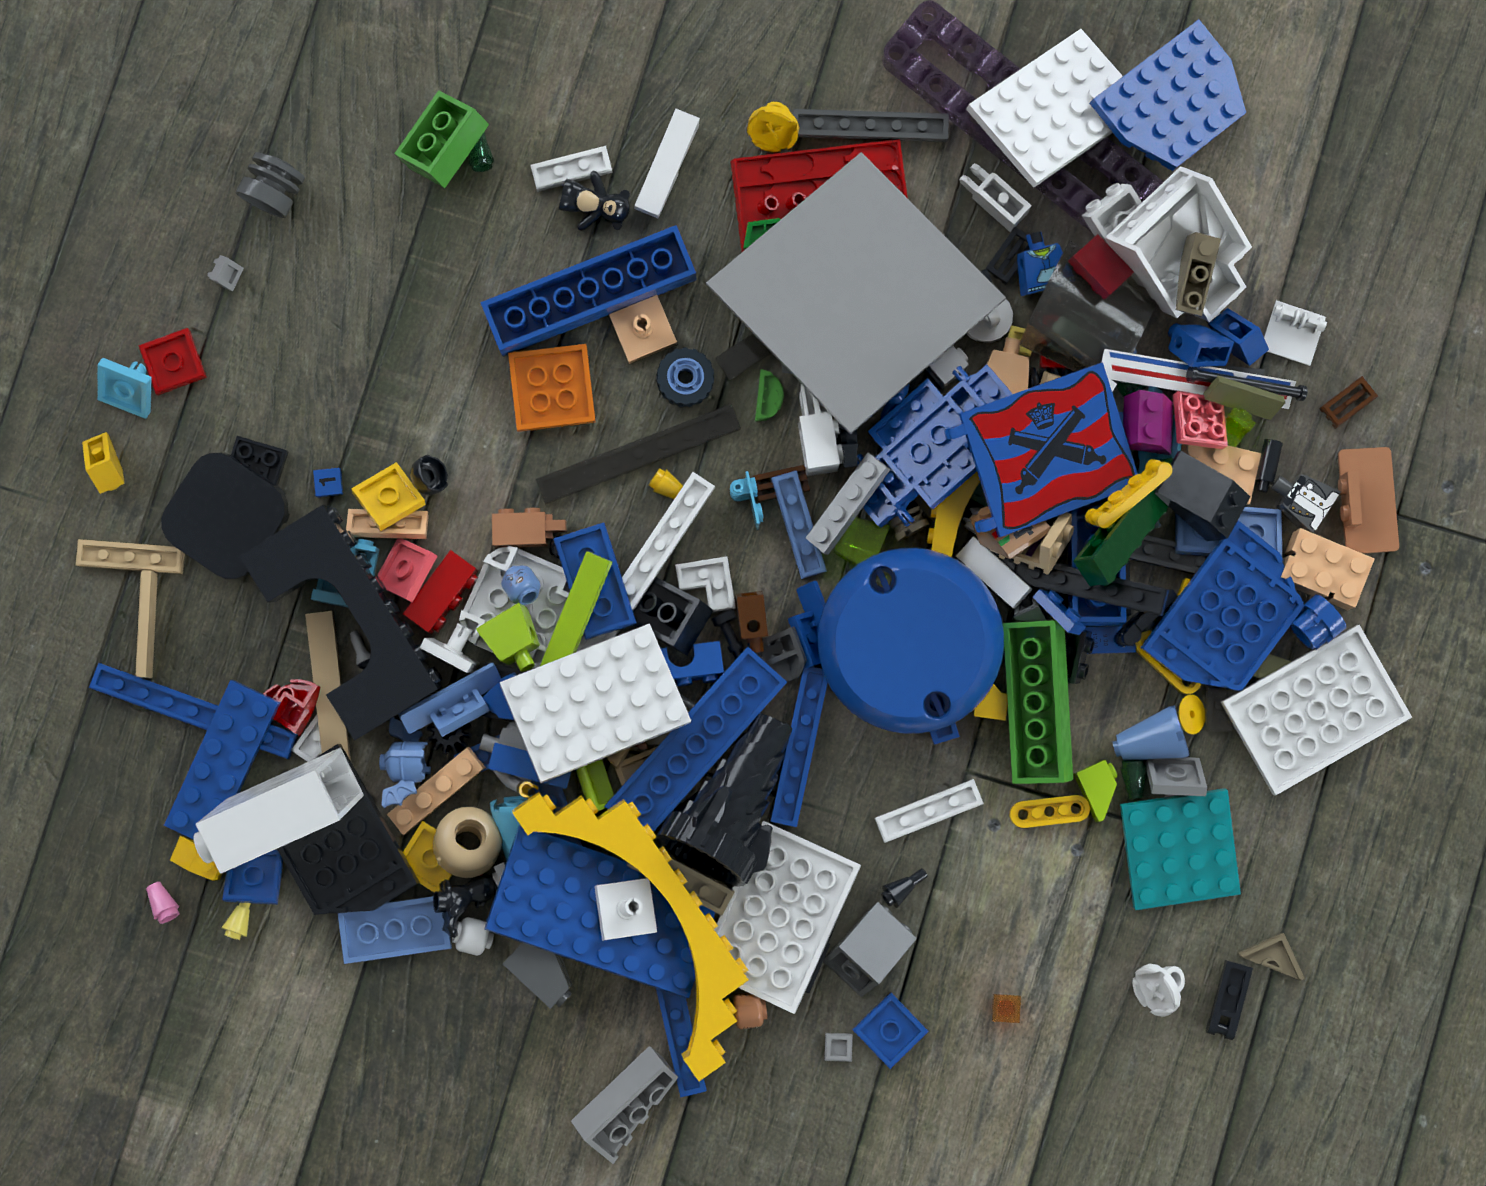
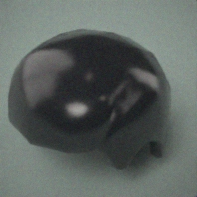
[410,455,448,495]

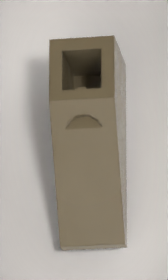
[1175,232,1221,317]

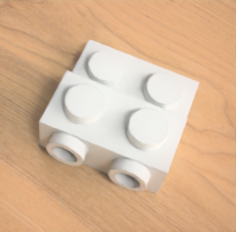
[1082,183,1142,247]

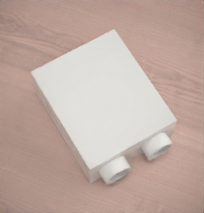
[194,747,364,874]

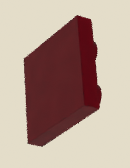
[1068,234,1134,300]

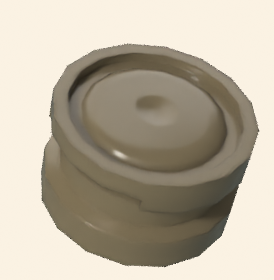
[888,506,930,542]

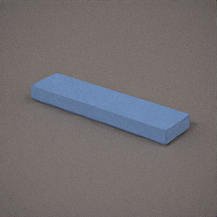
[771,470,827,579]

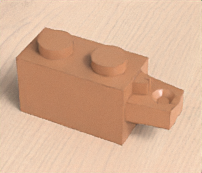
[492,508,567,548]

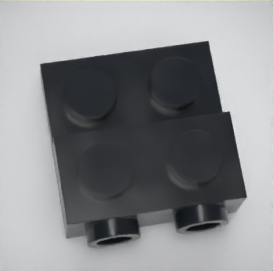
[1065,630,1095,684]

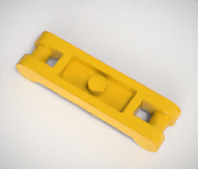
[1085,459,1172,528]

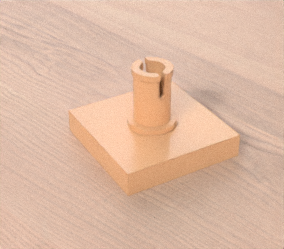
[609,295,677,364]

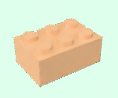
[1281,528,1374,610]

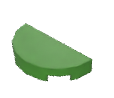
[755,369,784,422]

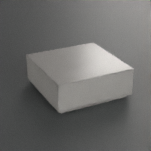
[824,1033,853,1062]

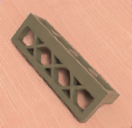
[626,855,734,916]

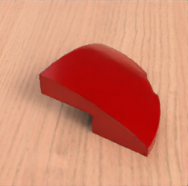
[263,679,321,736]

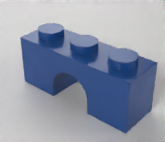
[660,641,724,687]

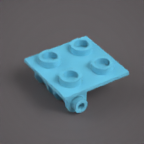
[730,471,764,530]

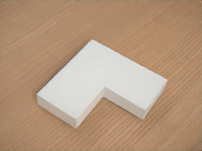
[675,557,736,613]

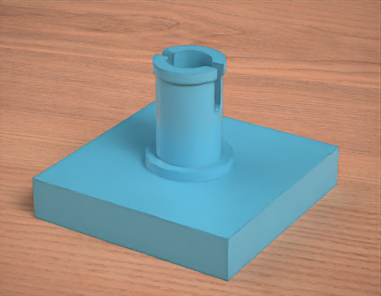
[98,358,152,419]

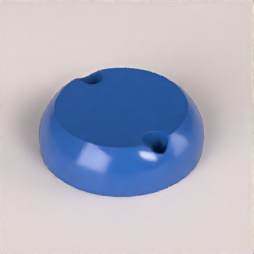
[818,548,1004,734]

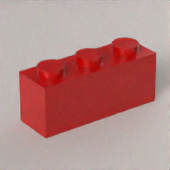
[403,550,479,635]

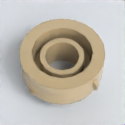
[433,807,502,878]

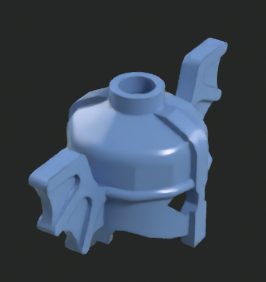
[379,717,431,808]

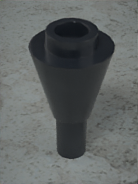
[881,868,928,908]

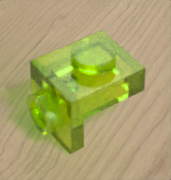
[1225,407,1256,447]

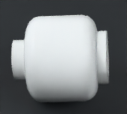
[452,917,494,956]

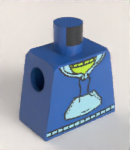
[1017,231,1075,296]

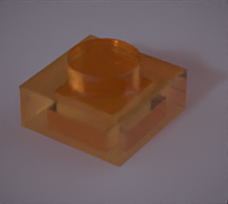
[992,994,1021,1023]

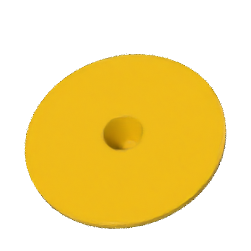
[1178,695,1205,734]

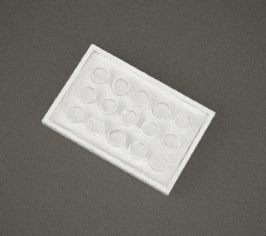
[966,29,1123,188]
[500,624,691,783]
[1221,625,1412,795]
[714,821,861,1014]

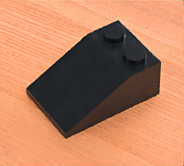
[1154,451,1251,541]
[633,577,714,655]

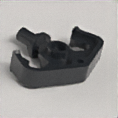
[838,422,859,468]

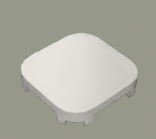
[459,546,570,669]

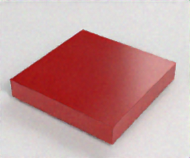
[138,328,207,395]

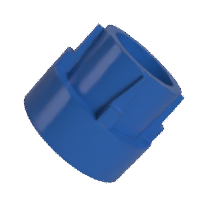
[1290,594,1346,650]

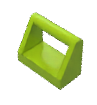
[576,759,614,811]

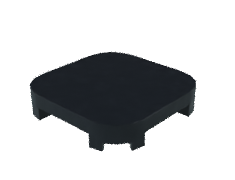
[161,453,290,579]

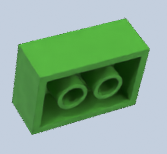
[394,90,489,188]

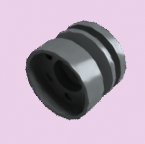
[235,152,305,218]

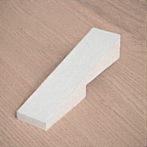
[634,109,700,218]

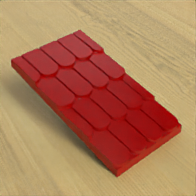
[730,139,908,252]

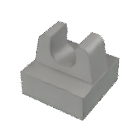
[207,255,244,291]

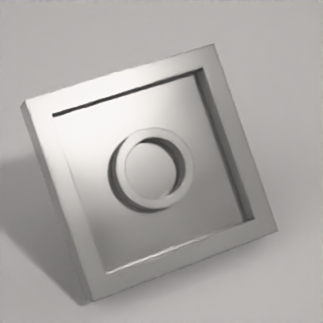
[1145,757,1207,797]

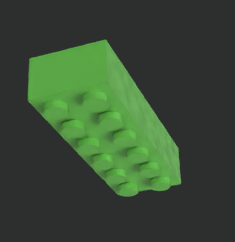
[1003,620,1073,784]

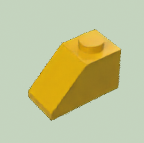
[82,432,125,494]
[170,835,223,881]

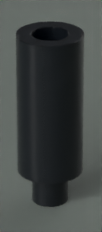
[1255,439,1283,493]

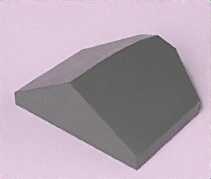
[756,627,807,682]

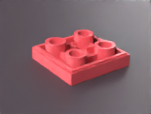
[1173,391,1228,449]

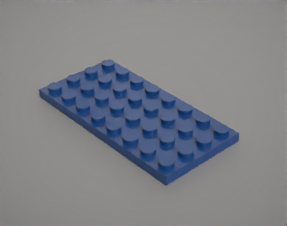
[484,825,715,998]

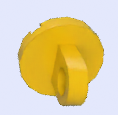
[747,102,799,152]

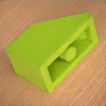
[1073,760,1118,822]

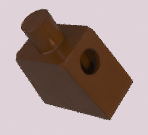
[736,591,768,653]

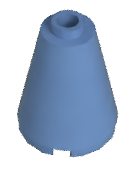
[1112,705,1189,761]

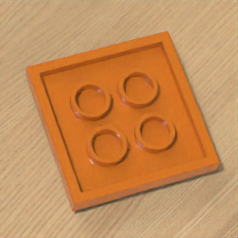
[508,344,596,432]

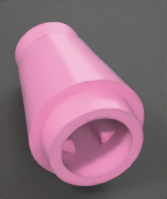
[146,882,180,924]

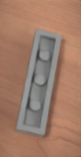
[806,452,891,555]

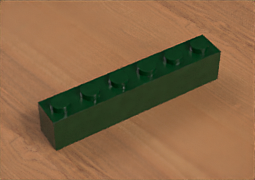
[1073,458,1173,586]

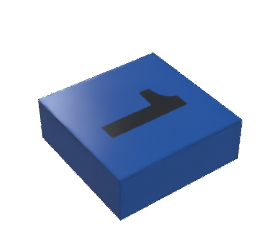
[313,468,343,498]

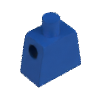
[1168,323,1234,367]

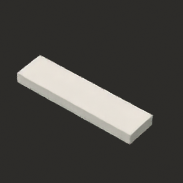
[875,779,984,843]

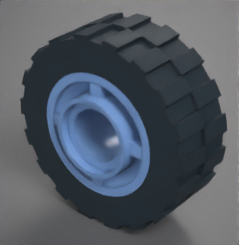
[656,347,714,408]

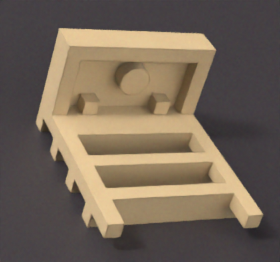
[990,512,1074,575]

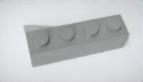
[571,1046,678,1164]

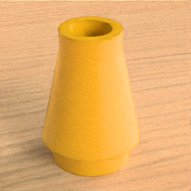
[648,468,683,499]

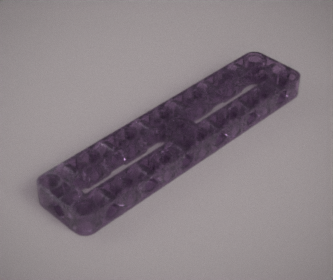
[882,0,1163,232]

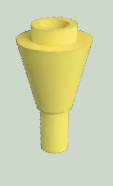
[221,903,251,940]

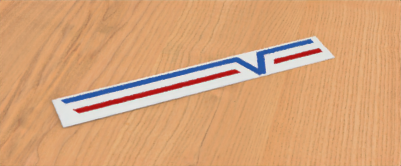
[1101,349,1296,409]

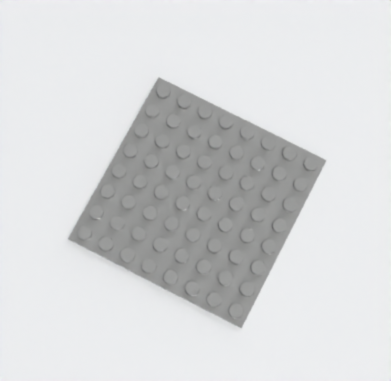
[706,152,1006,434]

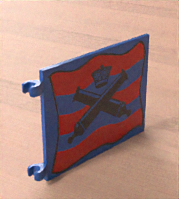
[944,362,1138,537]

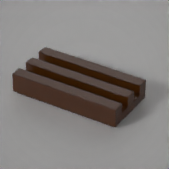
[1319,376,1378,429]
[753,465,810,502]

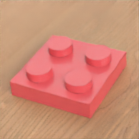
[377,538,438,602]

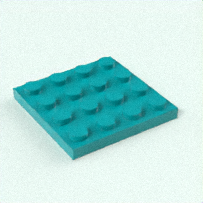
[1120,788,1241,910]

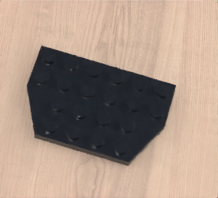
[277,744,420,915]

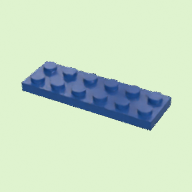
[164,680,281,840]

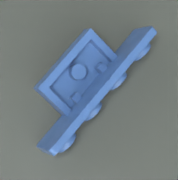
[399,663,501,737]

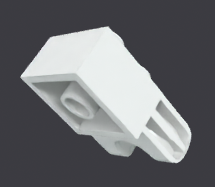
[798,384,844,476]

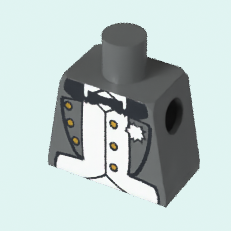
[1271,474,1341,533]

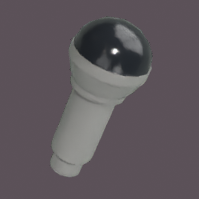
[350,631,371,670]

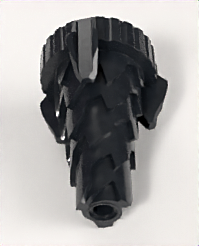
[656,712,792,887]

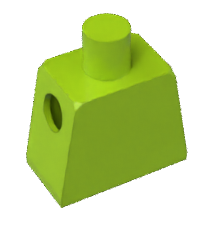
[476,603,540,672]

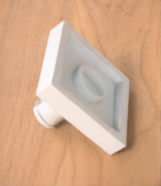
[420,623,480,673]
[594,878,657,941]

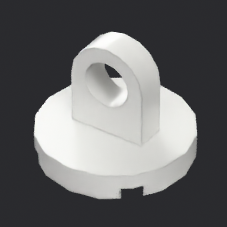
[966,299,1013,343]
[1132,964,1185,1017]

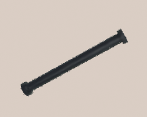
[1186,367,1308,401]

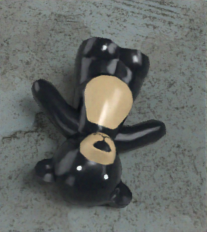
[559,171,630,231]

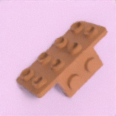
[1338,447,1399,553]

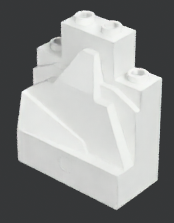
[1105,166,1252,322]

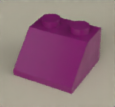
[1123,390,1173,455]

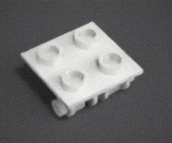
[1264,300,1327,366]

